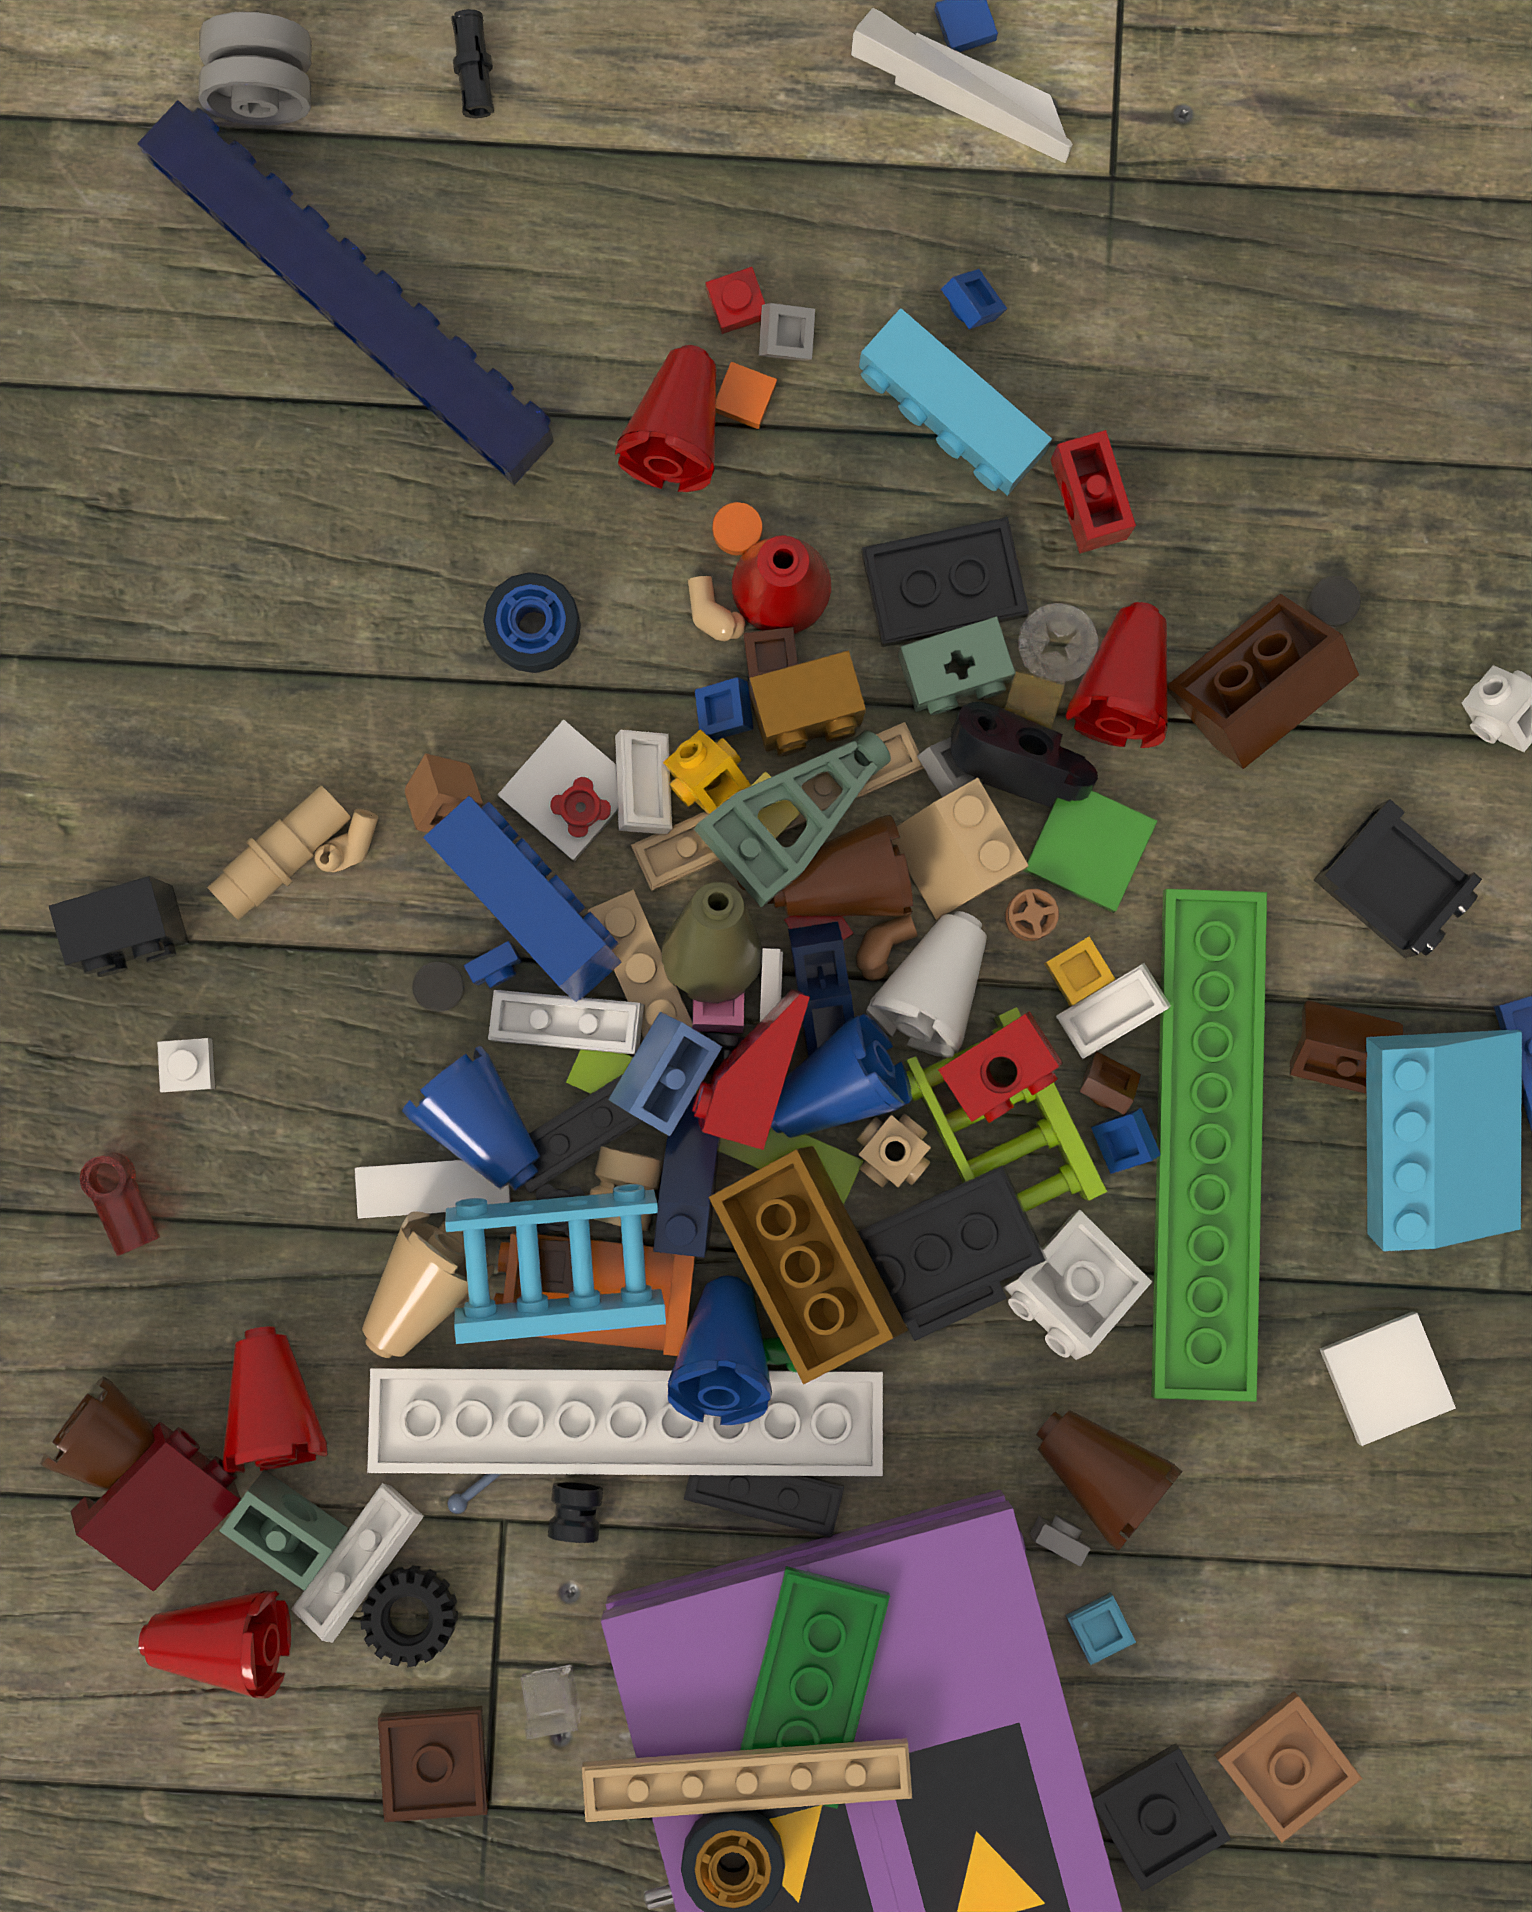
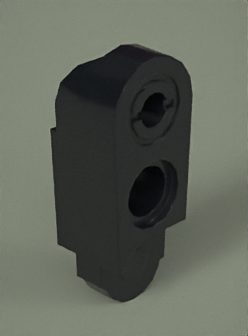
[951,702,1098,808]

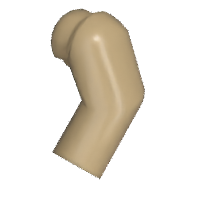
[688,576,745,641]
[314,809,379,872]

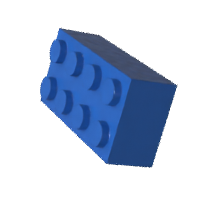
[423,796,622,1002]

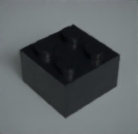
[49,876,189,977]

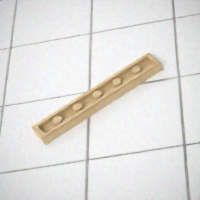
[631,722,924,892]
[582,1738,912,1822]

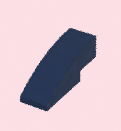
[788,921,854,1056]

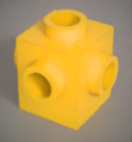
[663,729,751,814]

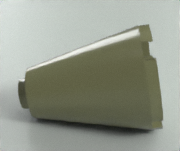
[662,882,762,1003]

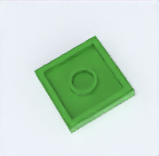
[1024,791,1157,913]

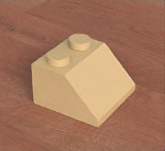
[892,778,1029,921]

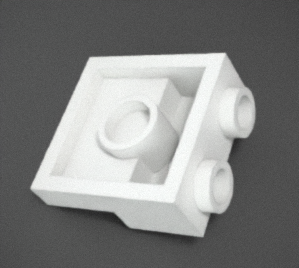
[1003,1210,1152,1360]

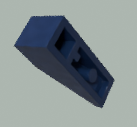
[653,1093,721,1257]

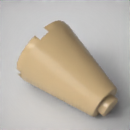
[362,1212,494,1358]

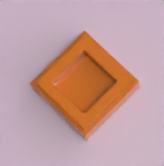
[716,362,777,429]

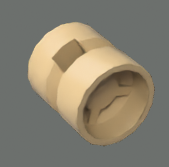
[590,1146,664,1231]

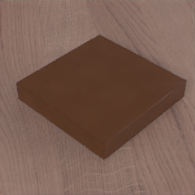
[378,1706,489,1822]

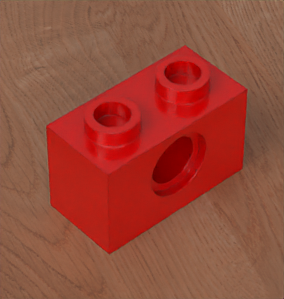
[1050,430,1136,554]
[938,1011,1063,1123]

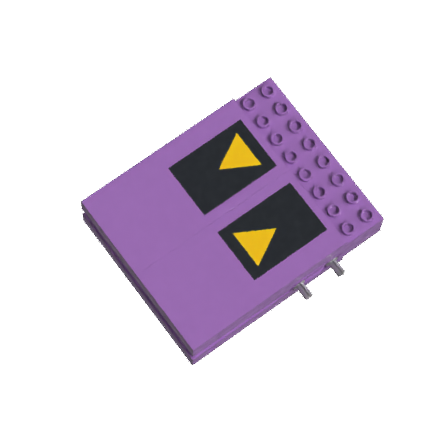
[601,1489,1122,1912]

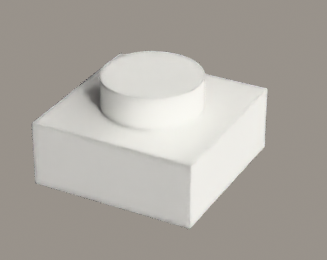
[157,1038,215,1093]

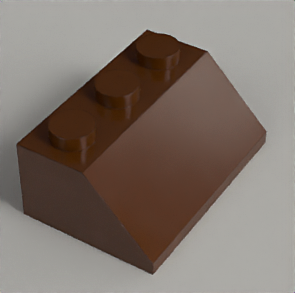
[1167,594,1359,769]

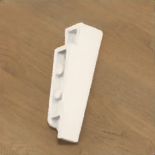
[851,8,1073,163]

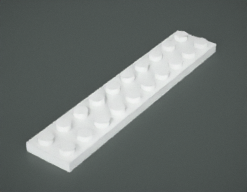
[367,1368,883,1476]

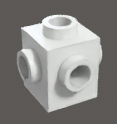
[1462,665,1532,752]

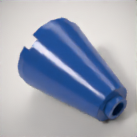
[771,1014,912,1138]
[402,1046,540,1191]
[668,1276,772,1425]

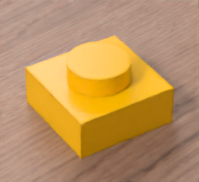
[1044,936,1115,1006]

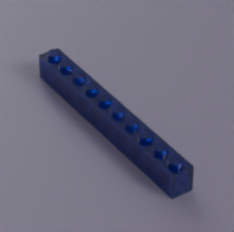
[137,100,554,485]

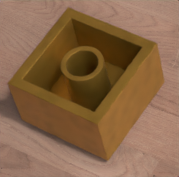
[749,650,866,756]

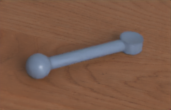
[447,1474,501,1514]

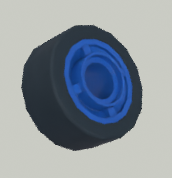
[483,572,581,673]

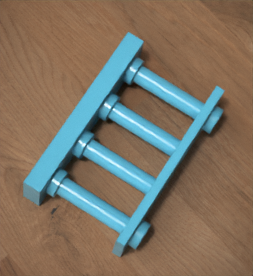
[445,1184,666,1344]

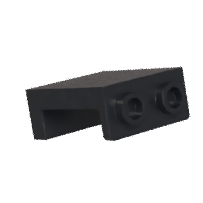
[1314,799,1482,958]

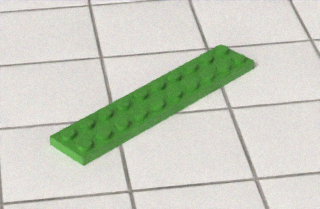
[1151,889,1267,1402]

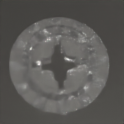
[1017,603,1099,684]

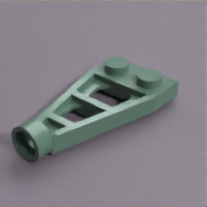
[694,730,891,908]

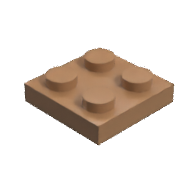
[1214,1691,1363,1843]

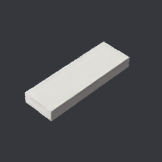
[488,990,644,1055]
[355,1160,511,1219]
[291,1483,424,1643]

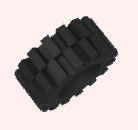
[360,1565,458,1667]

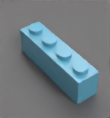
[859,308,1052,496]

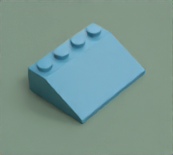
[1366,1029,1522,1251]

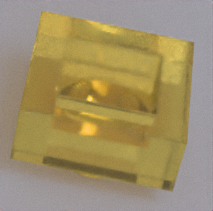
[1005,669,1066,729]

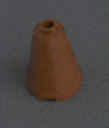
[772,815,913,916]
[40,1376,155,1491]
[1036,1410,1183,1551]

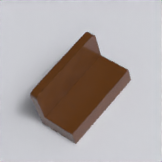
[1290,1000,1403,1094]

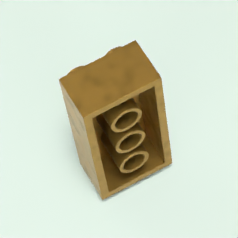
[709,1146,908,1385]

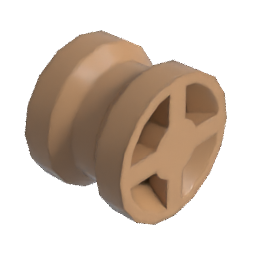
[1005,889,1059,941]

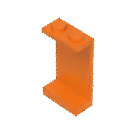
[494,1232,695,1356]

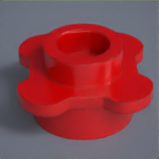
[550,777,611,838]

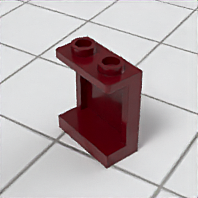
[71,1422,241,1592]

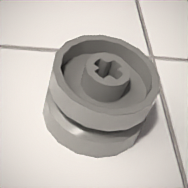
[198,12,312,125]

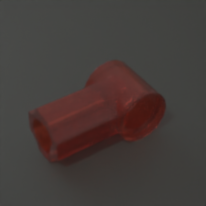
[79,1152,160,1256]

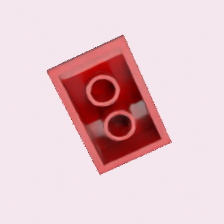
[692,989,810,1150]

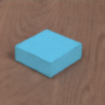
[1065,1593,1136,1665]

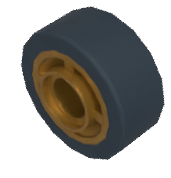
[681,1810,785,1912]

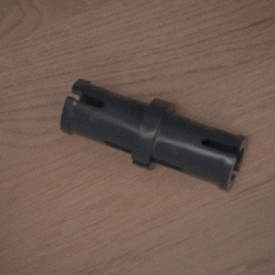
[451,9,494,119]

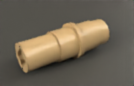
[207,785,352,921]

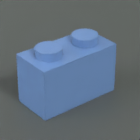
[608,1012,722,1136]

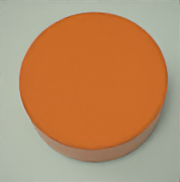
[713,502,762,555]

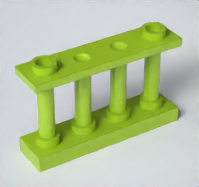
[903,1007,1107,1212]

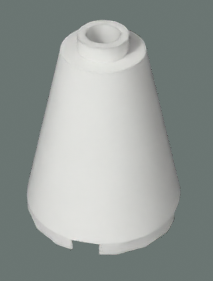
[866,911,987,1058]

